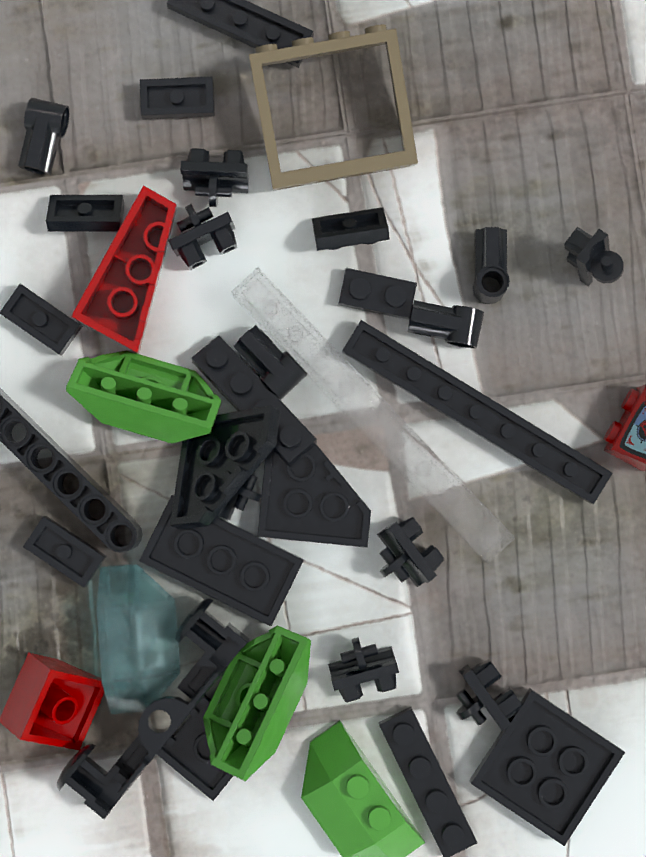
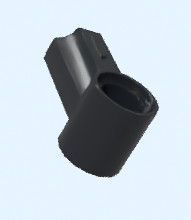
[18,98,70,175]
[473,227,510,304]
[407,300,484,349]
[233,325,307,400]

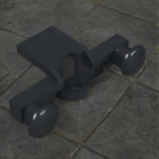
[57,598,249,819]

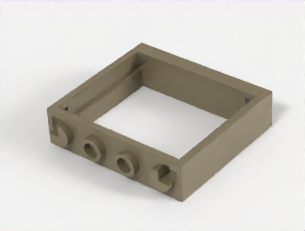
[249,24,418,191]

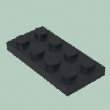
[139,495,304,626]

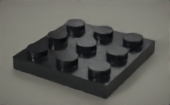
[469,688,625,846]

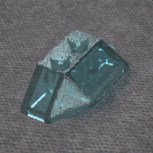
[97,564,181,714]

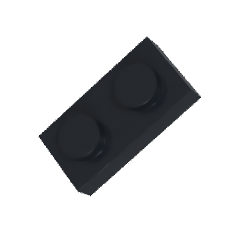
[140,76,215,119]
[46,195,125,232]
[312,207,389,251]
[338,268,417,320]
[0,284,82,356]
[23,516,107,588]

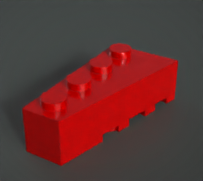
[71,185,177,354]

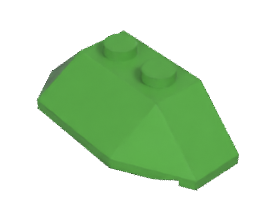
[66,351,221,444]
[203,625,311,781]
[301,720,425,857]

